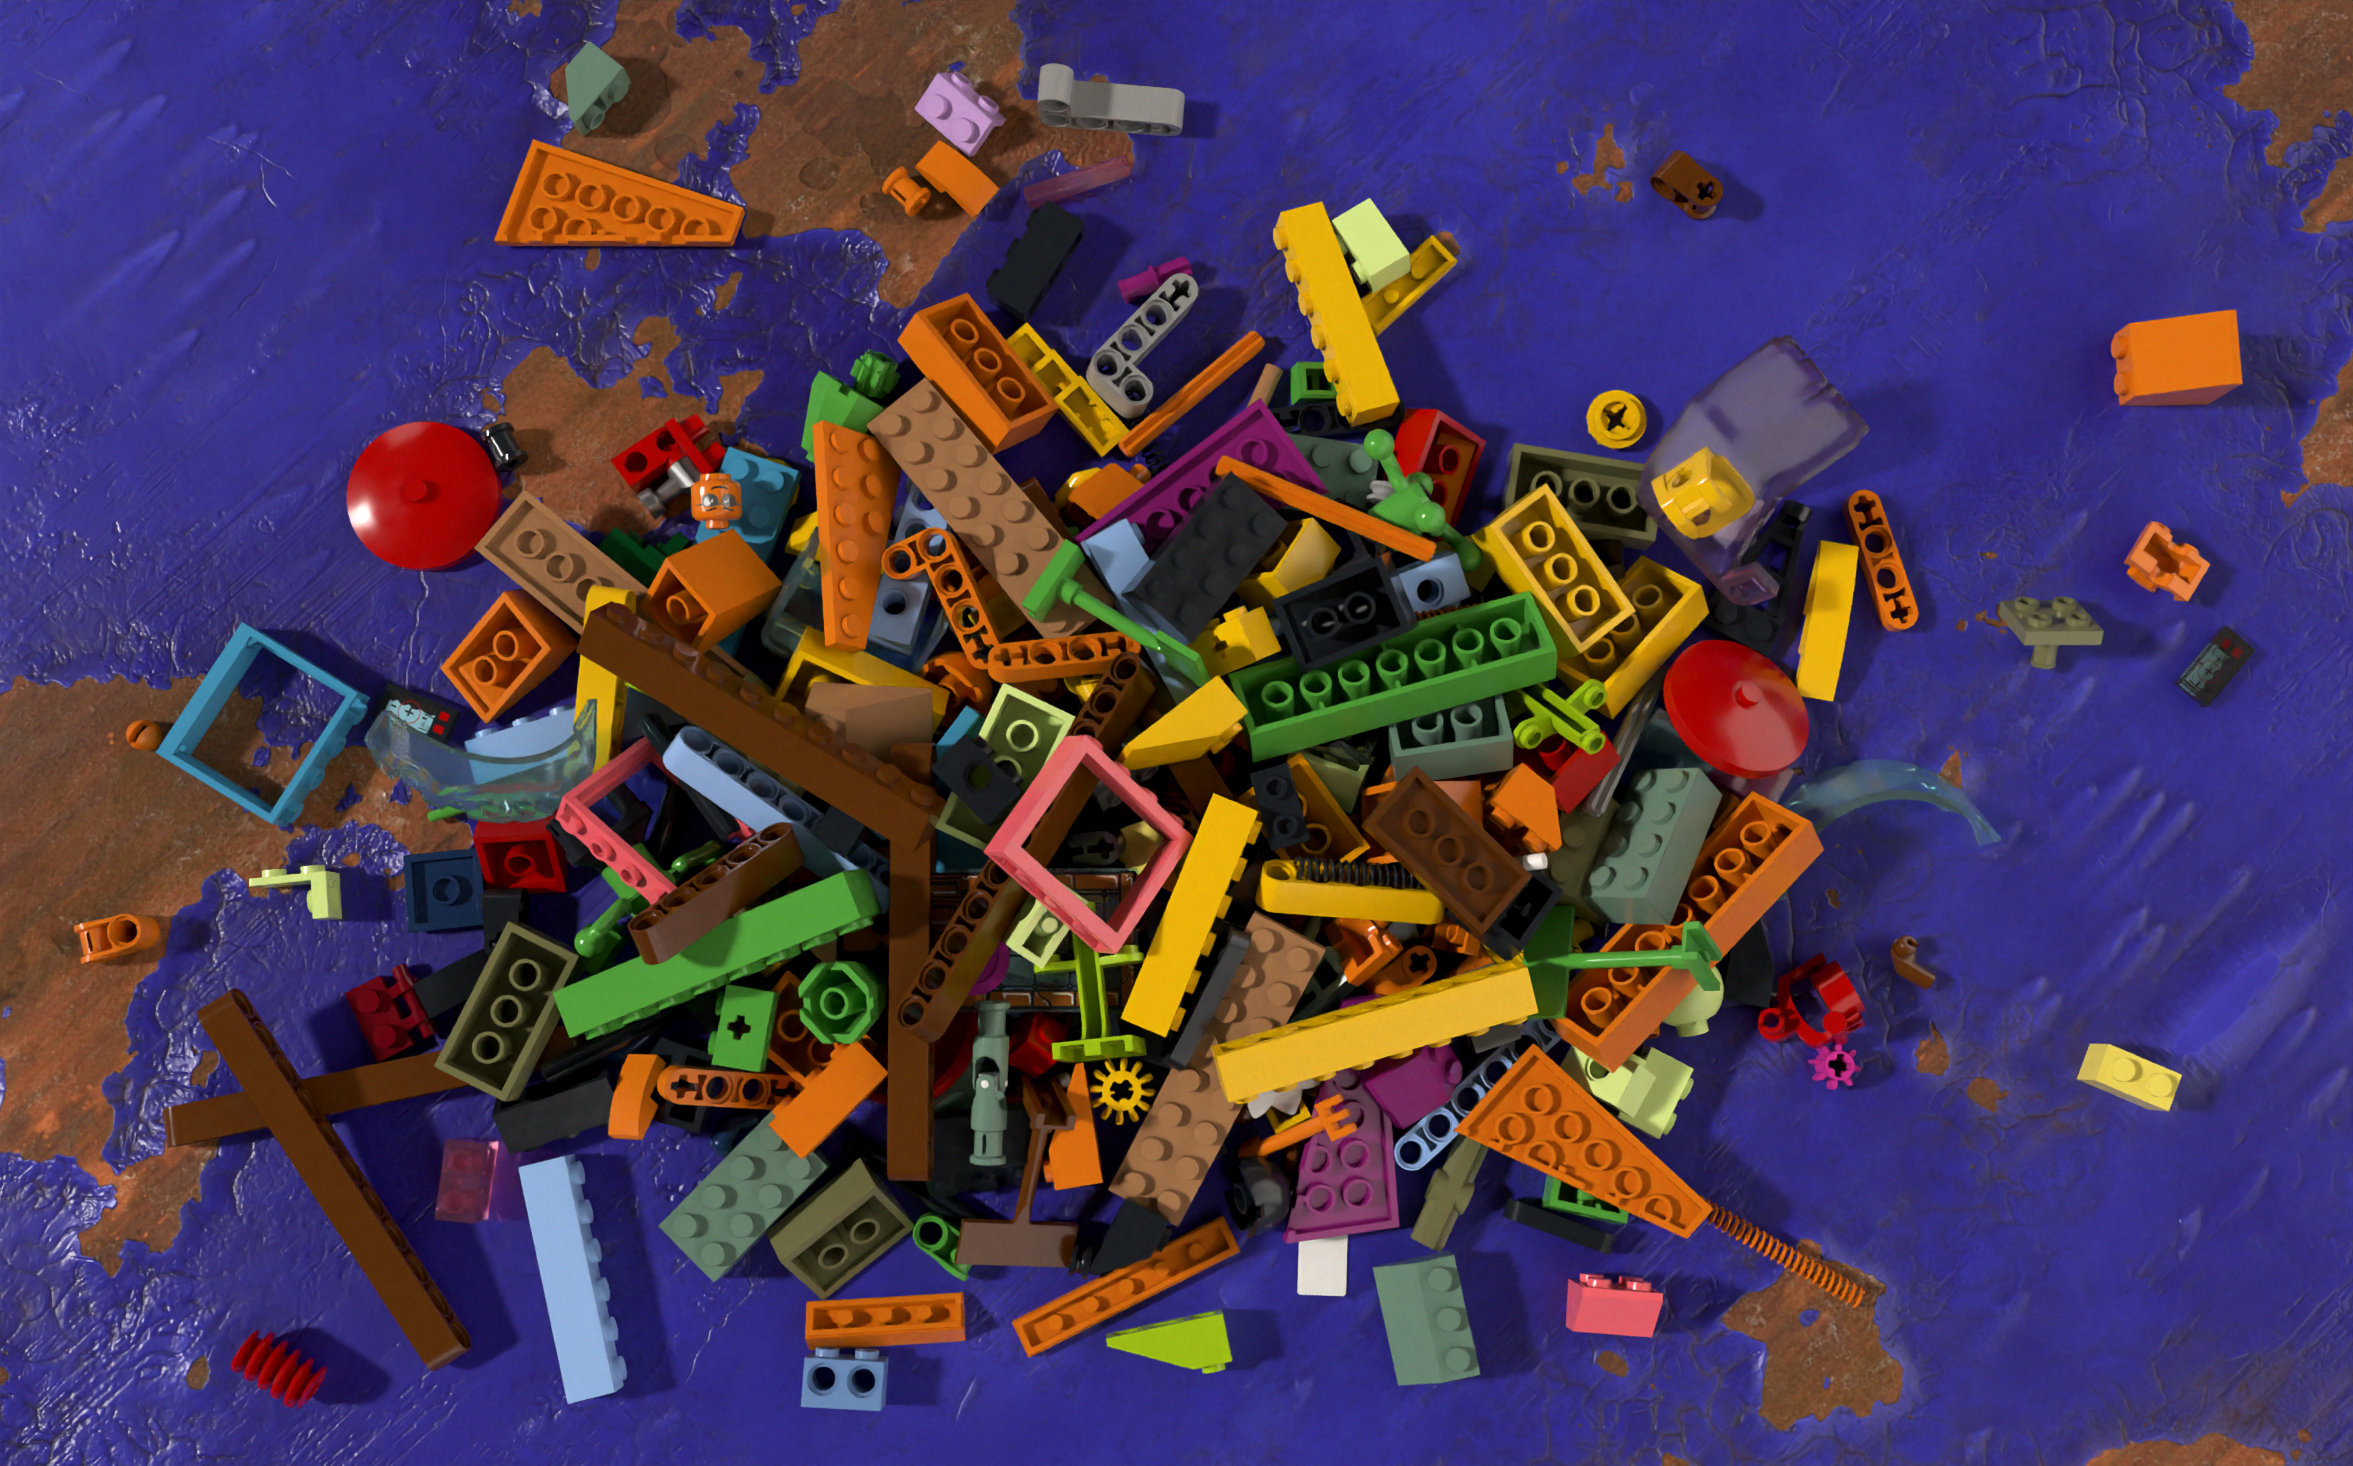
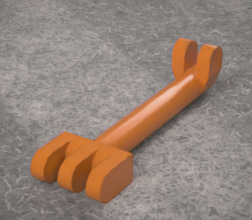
[1238,1093,1358,1158]

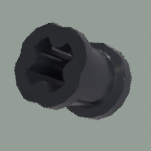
[480,422,529,472]

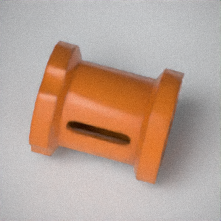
[882,166,931,217]

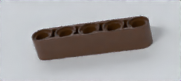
[628,822,805,965]

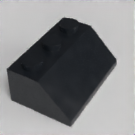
[925,1102,1046,1197]

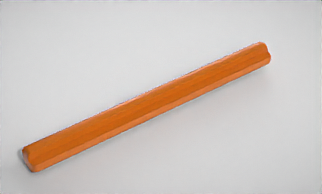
[1215,455,1436,562]

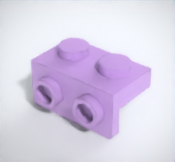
[914,71,1006,157]

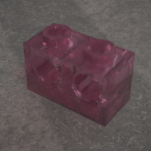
[434,1137,499,1224]

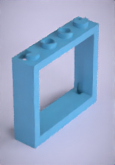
[156,622,370,827]

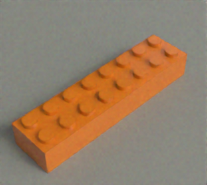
[1548,791,1824,1073]

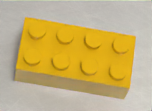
[1471,483,1636,662]
[773,626,950,735]

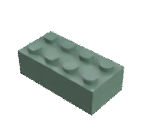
[1274,433,1378,520]
[1581,768,1723,925]
[659,1110,834,1282]

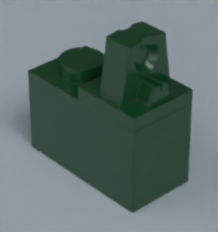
[597,526,693,590]

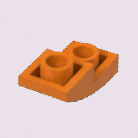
[915,140,1000,217]
[1415,915,1481,957]
[608,1054,666,1140]

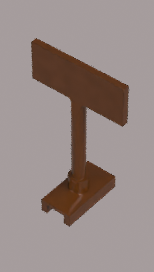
[954,1075,1079,1268]

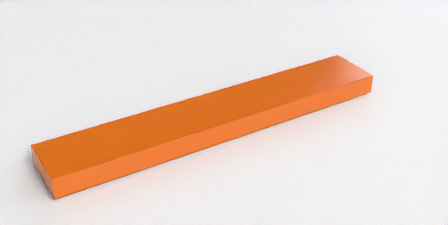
[1012,1215,1240,1358]

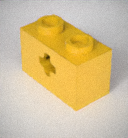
[1187,605,1282,679]

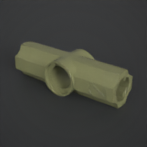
[1410,1134,1489,1253]

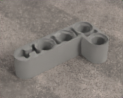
[1037,63,1185,136]
[1086,273,1198,419]

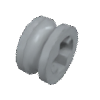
[1366,480,1395,507]

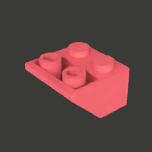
[1566,1273,1663,1338]

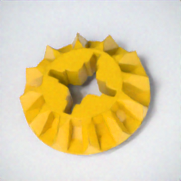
[1585,390,1647,450]

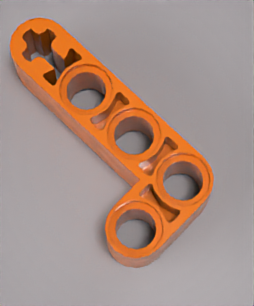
[881,527,1005,670]

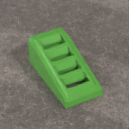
[1289,362,1337,405]

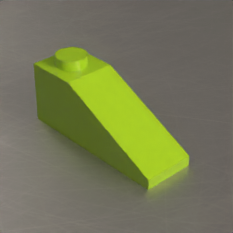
[1106,1309,1232,1374]

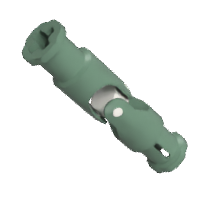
[970,999,1010,1166]

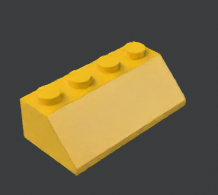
[1556,555,1709,720]

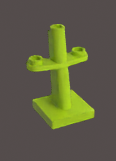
[1502,679,1607,755]
[1033,902,1147,1064]

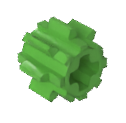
[850,350,901,399]

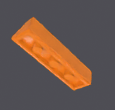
[805,1292,966,1350]

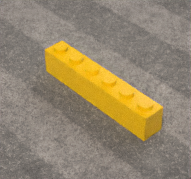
[1273,201,1400,428]
[1121,793,1263,1037]

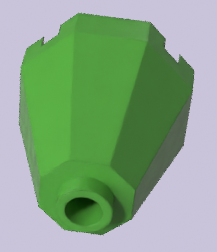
[801,370,887,464]
[798,961,889,1044]

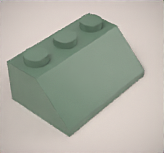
[1386,693,1514,781]
[1372,1250,1481,1386]

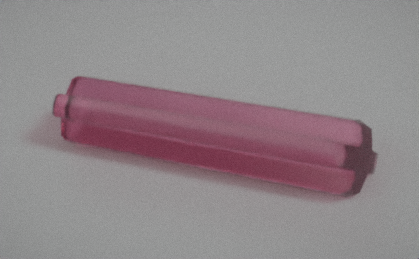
[1023,155,1130,208]

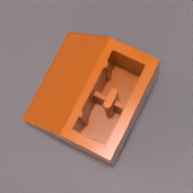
[1483,763,1562,855]

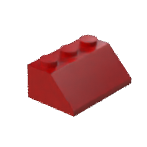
[1380,408,1486,541]

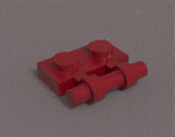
[344,963,439,1063]

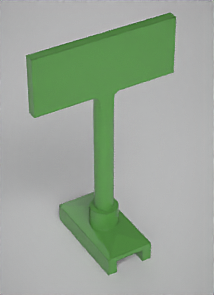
[1021,539,1211,687]
[1523,905,1722,1020]

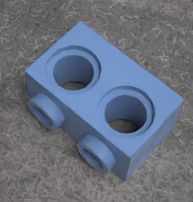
[801,1346,889,1411]

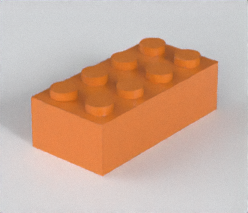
[897,293,1059,455]

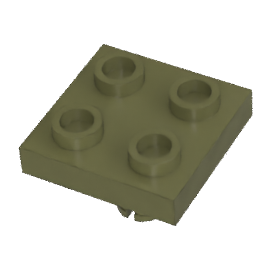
[1999,596,2104,669]

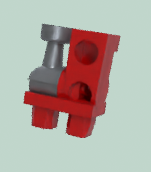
[610,413,726,520]

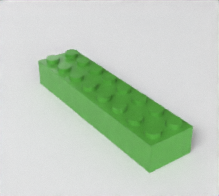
[1228,591,1557,763]
[553,868,883,1040]

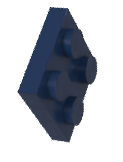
[403,848,487,933]

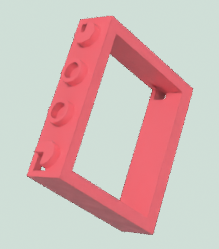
[555,733,757,905]
[983,735,1194,954]

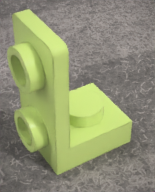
[249,865,342,921]

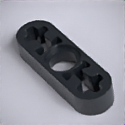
[1502,1198,1616,1255]

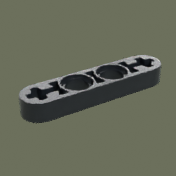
[1270,398,1406,439]
[1160,925,1250,1071]

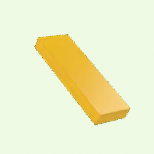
[1361,235,1457,337]

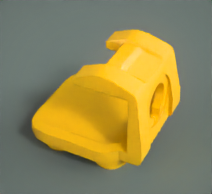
[1651,446,1755,539]

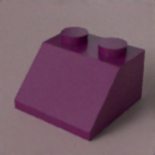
[1365,1044,1463,1129]

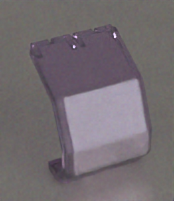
[1636,335,1870,606]

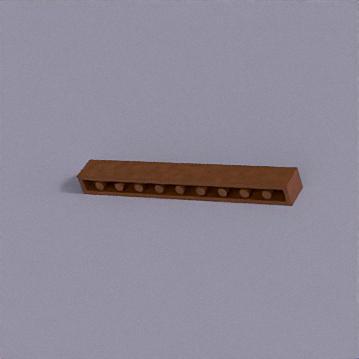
[576,601,947,854]

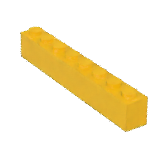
[1211,958,1539,1104]

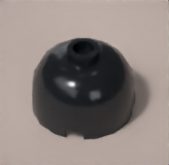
[1222,1155,1294,1238]

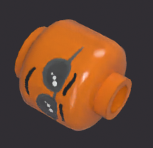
[691,473,742,530]

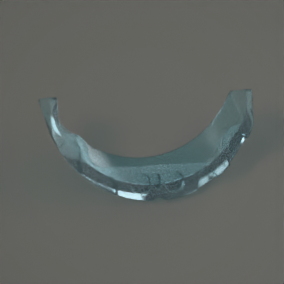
[364,699,597,823]
[1776,759,2002,902]

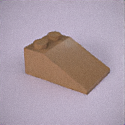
[805,682,933,764]

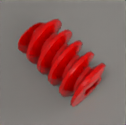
[231,1329,327,1409]

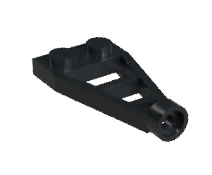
[1699,500,1812,657]

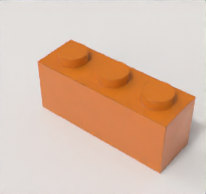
[768,1039,888,1160]

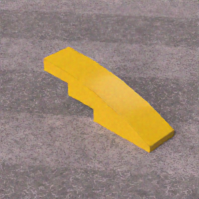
[1006,322,1130,457]
[1794,540,1859,701]

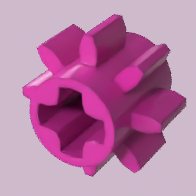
[1808,1041,1861,1090]

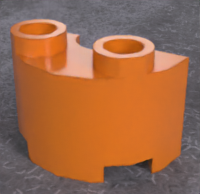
[2124,521,2210,602]
[1324,917,1403,987]

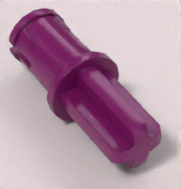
[1117,257,1192,304]

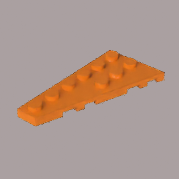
[494,139,745,247]
[812,420,902,653]
[1453,1043,1713,1239]

